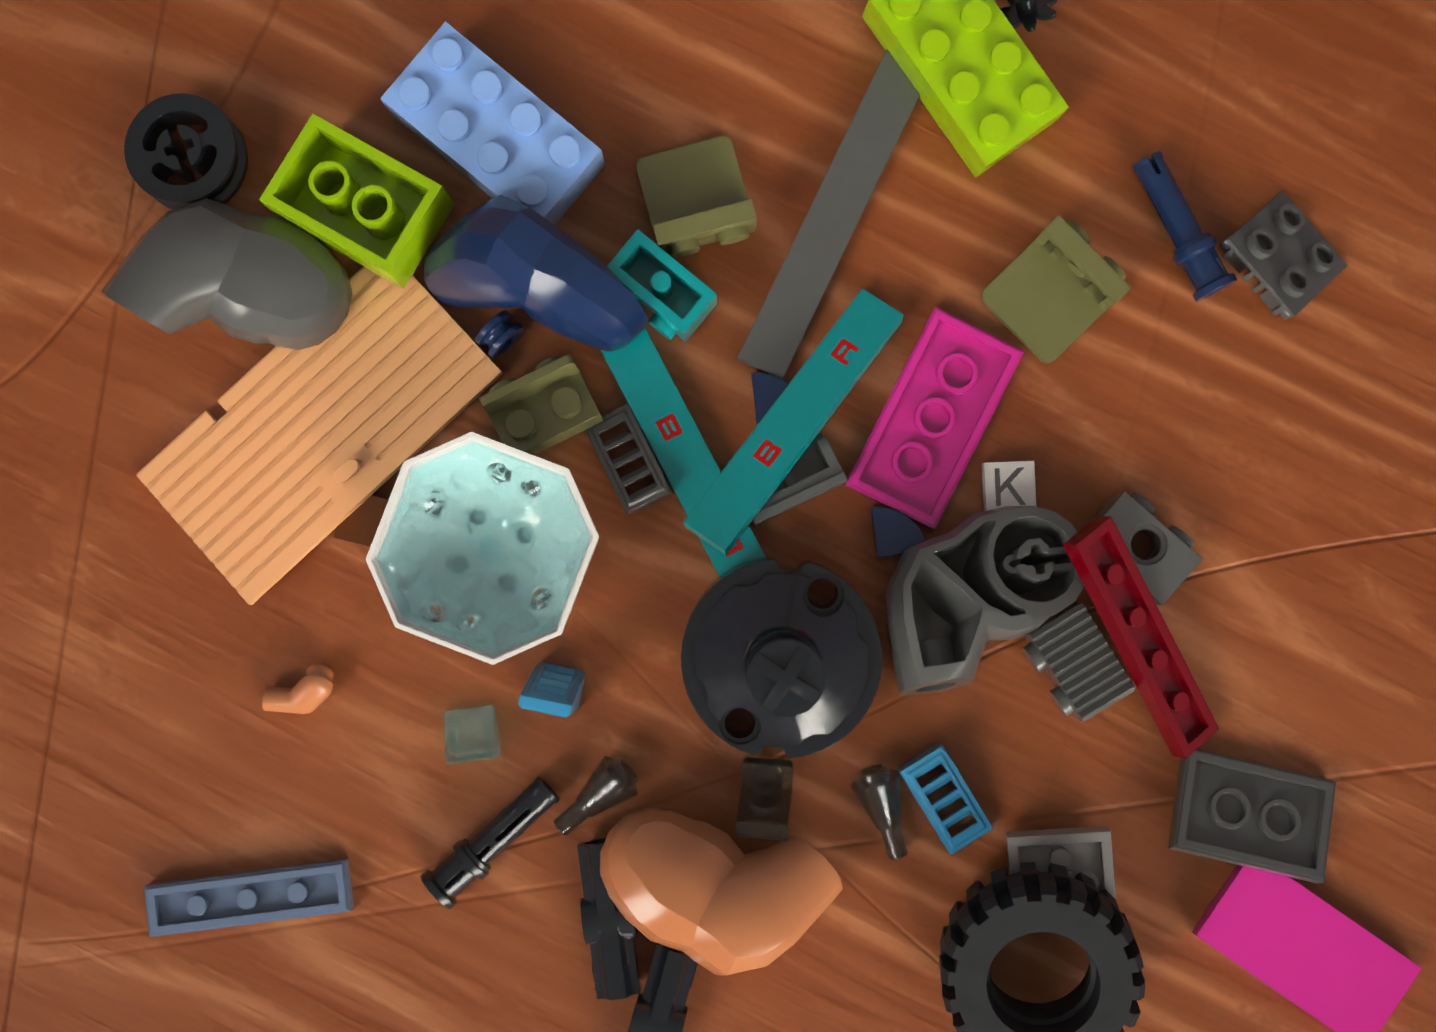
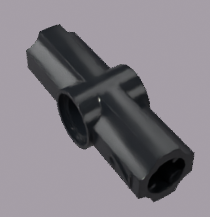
[577,838,641,1000]
[628,943,698,1032]

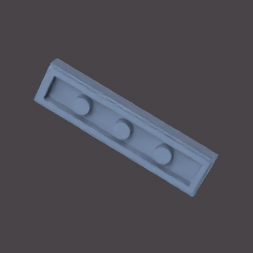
[144,858,354,937]

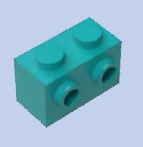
[607,229,717,342]

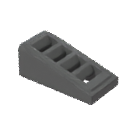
[585,404,672,515]

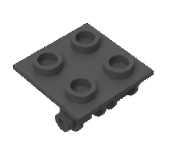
[1219,191,1348,320]

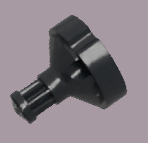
[681,556,882,758]

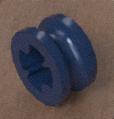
[475,310,525,359]

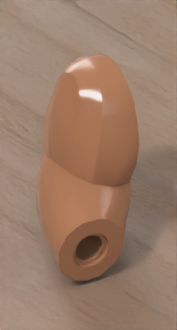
[600,808,843,976]

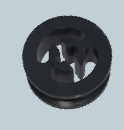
[124,93,248,210]

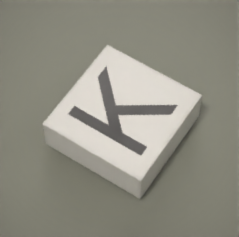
[981,461,1037,511]

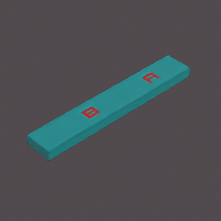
[684,288,904,555]
[601,328,766,577]

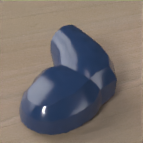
[424,195,648,351]

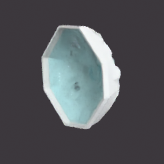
[365,432,600,665]

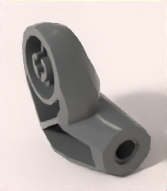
[885,506,1084,695]

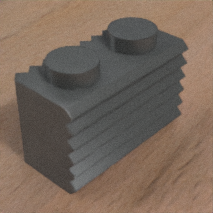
[1022,602,1136,722]

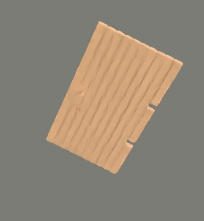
[136,267,504,605]

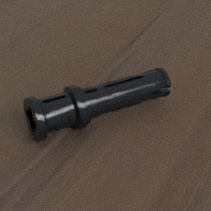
[420,776,560,909]

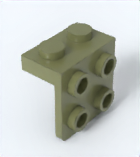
[636,136,757,258]
[981,215,1131,364]

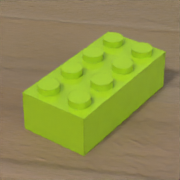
[862,0,1069,178]

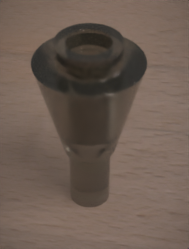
[554,756,638,836]
[851,764,908,860]

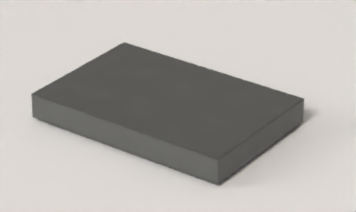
[1168,749,1336,883]

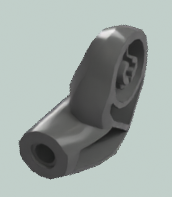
[101,198,352,350]

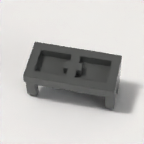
[752,433,848,526]

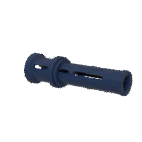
[1132,151,1237,302]

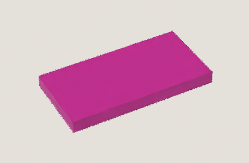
[844,307,1025,530]
[1192,865,1422,1032]

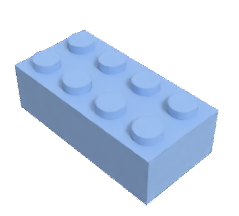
[380,21,606,225]

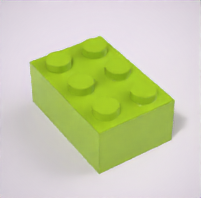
[259,113,455,289]

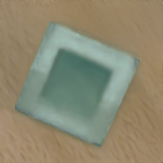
[444,705,501,765]

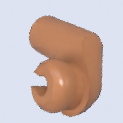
[262,663,334,714]

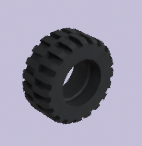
[939,862,1145,1032]

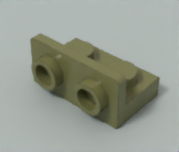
[480,354,604,455]

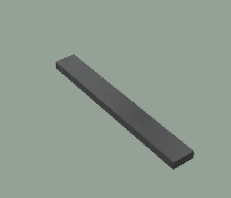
[737,49,920,379]

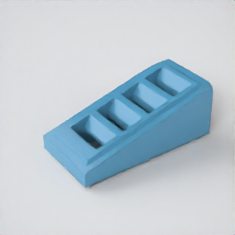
[518,662,586,718]
[896,742,993,855]

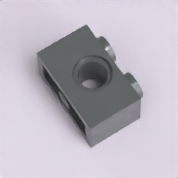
[1087,492,1202,605]

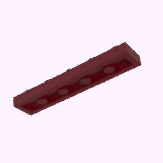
[1063,516,1219,759]

